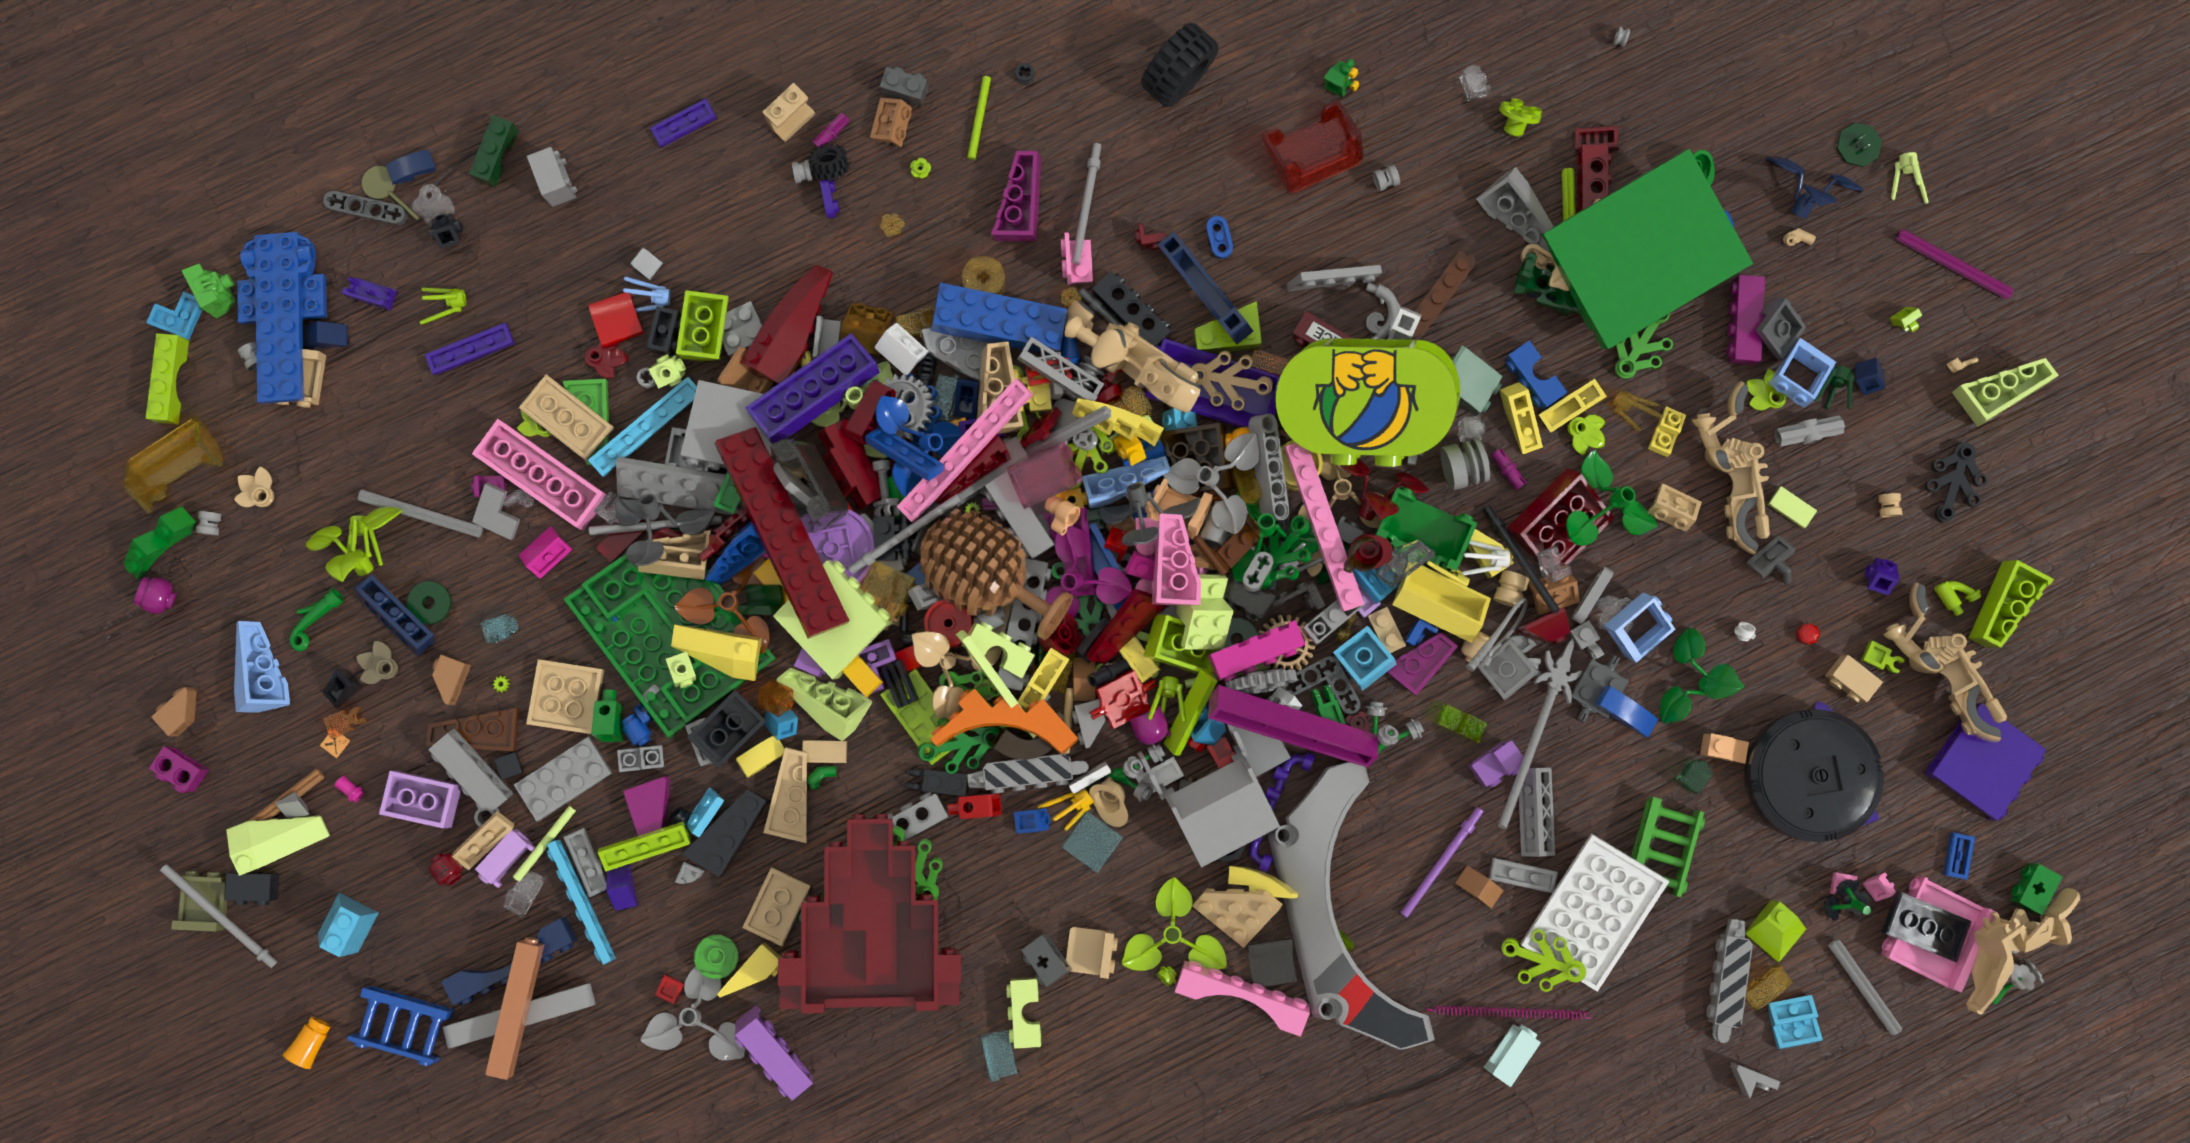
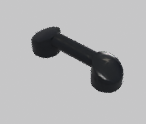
[899,587,916,647]

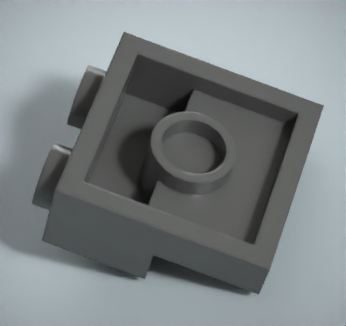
[1756,297,1806,359]

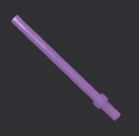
[1400,807,1484,918]

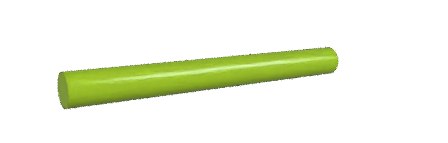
[967,76,991,160]

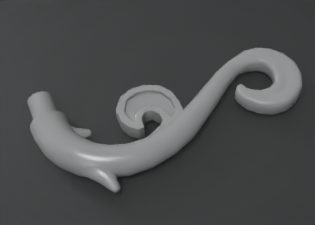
[1366,282,1401,339]

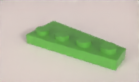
[563,379,610,466]

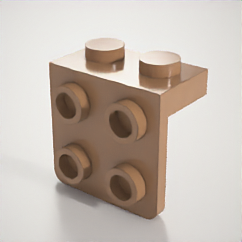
[718,346,773,394]

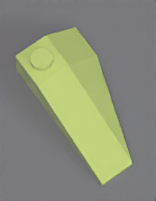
[776,668,872,741]
[226,816,330,876]

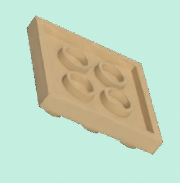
[526,659,604,734]

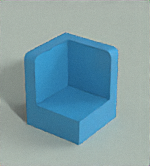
[765,703,798,740]

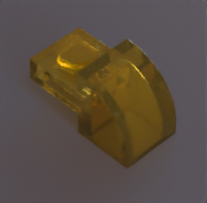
[895,305,935,336]

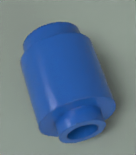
[620,713,652,747]

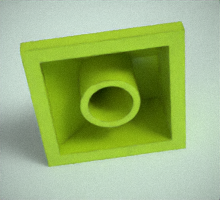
[1745,900,1806,963]

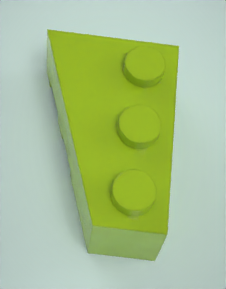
[1194,301,1262,354]

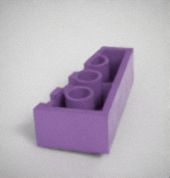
[735,1004,813,1100]

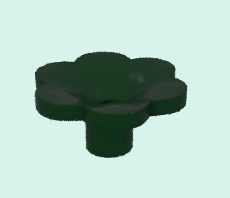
[1035,641,1047,669]

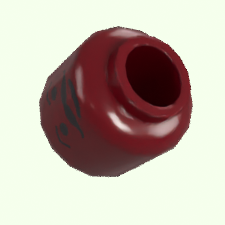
[429,853,463,886]

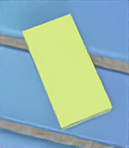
[1767,486,1817,529]

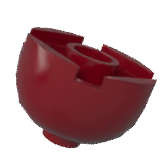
[1038,613,1081,656]

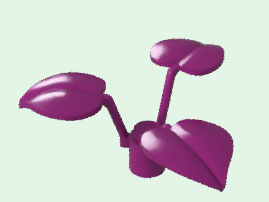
[1045,526,1132,617]

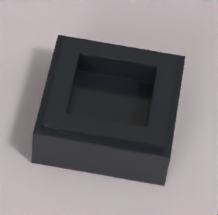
[495,752,524,780]

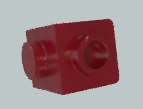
[1134,223,1166,251]

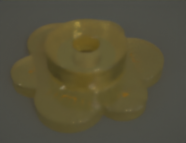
[880,213,905,237]

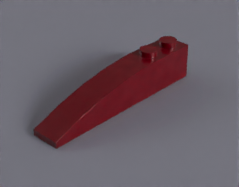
[740,265,833,385]

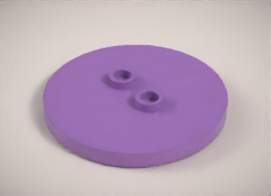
[800,506,875,583]

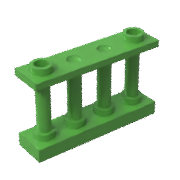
[1631,797,1705,897]

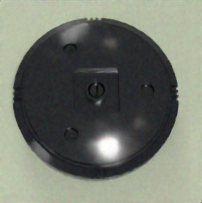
[1745,709,1884,842]

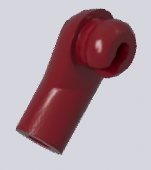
[652,528,684,539]

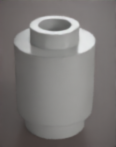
[973,607,1007,630]

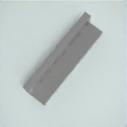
[1017,337,1104,401]
[1519,768,1555,857]

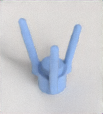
[623,277,671,312]

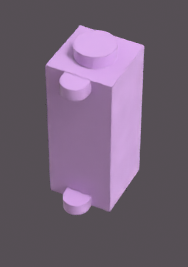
[475,829,535,888]

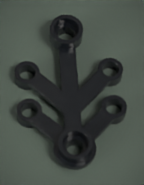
[1924,442,1988,523]

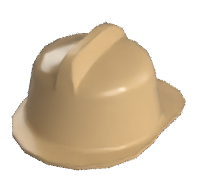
[1089,777,1128,827]

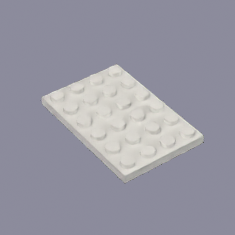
[1521,833,1669,992]

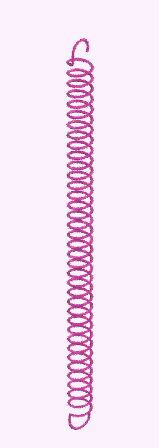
[1426,1005,1593,1020]

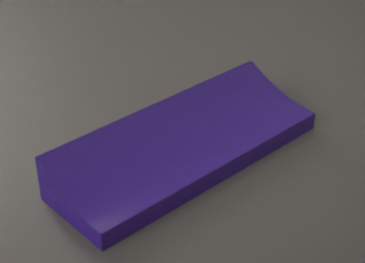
[745,333,880,447]

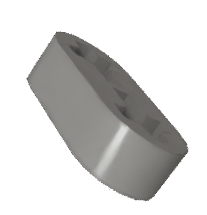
[1242,552,1273,592]

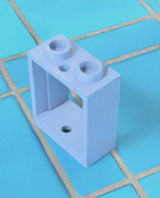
[1768,338,1836,408]
[1604,592,1675,663]

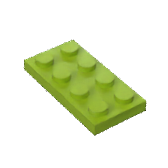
[880,669,957,765]

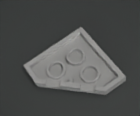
[920,328,991,382]

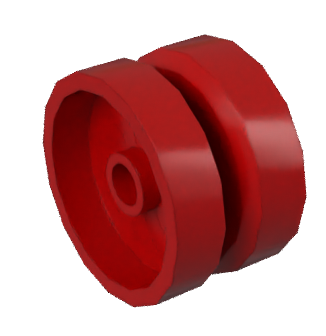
[924,599,974,648]

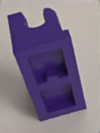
[342,277,397,311]

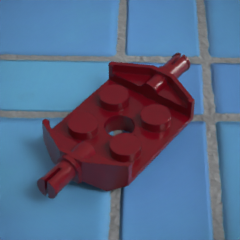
[698,506,751,562]

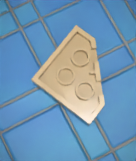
[1192,888,1282,948]

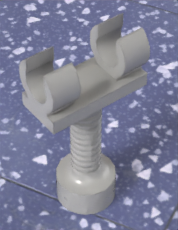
[872,460,900,517]

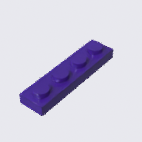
[425,323,515,375]

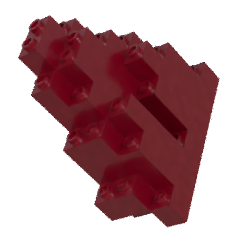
[778,814,961,1014]

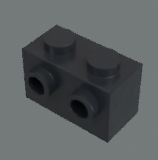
[647,306,682,357]

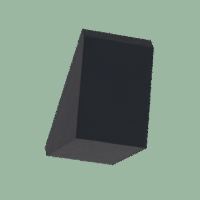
[323,669,363,709]

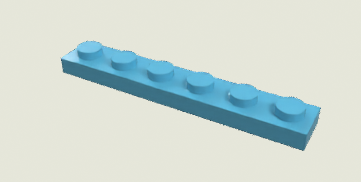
[588,377,697,477]
[547,840,616,965]

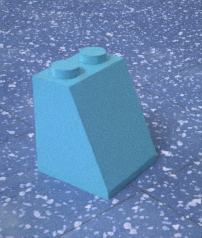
[318,893,379,957]

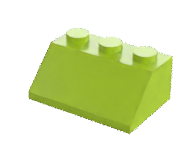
[676,290,729,362]

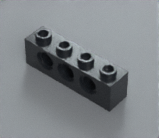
[1092,271,1171,347]

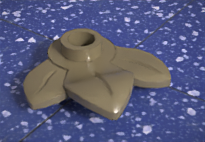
[356,641,398,684]

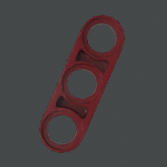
[845,381,896,445]

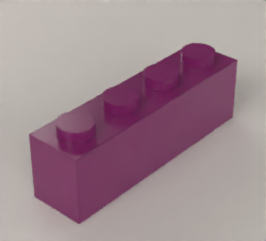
[1726,275,1765,365]

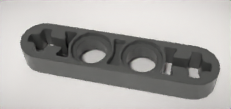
[323,191,408,226]

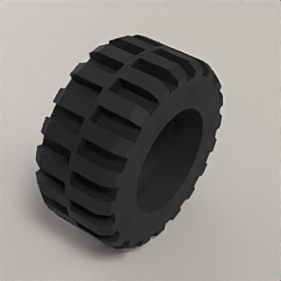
[1141,23,1219,107]

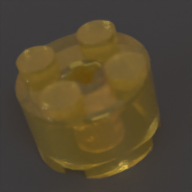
[962,256,1006,295]

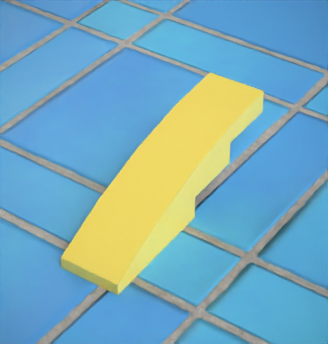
[1072,398,1164,446]
[1017,648,1070,713]

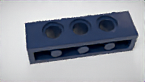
[355,574,434,657]

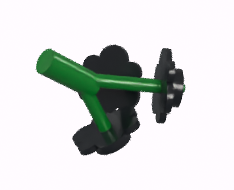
[1824,880,1871,921]

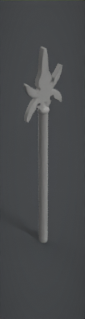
[1498,638,1582,829]

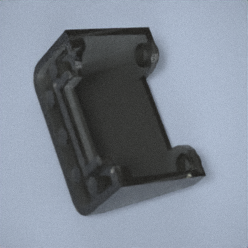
[770,439,848,534]

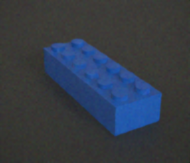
[930,283,1067,355]

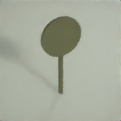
[362,166,419,220]

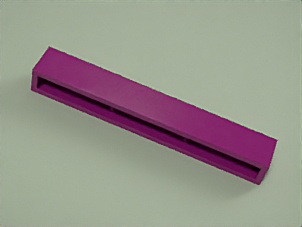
[1208,685,1378,768]

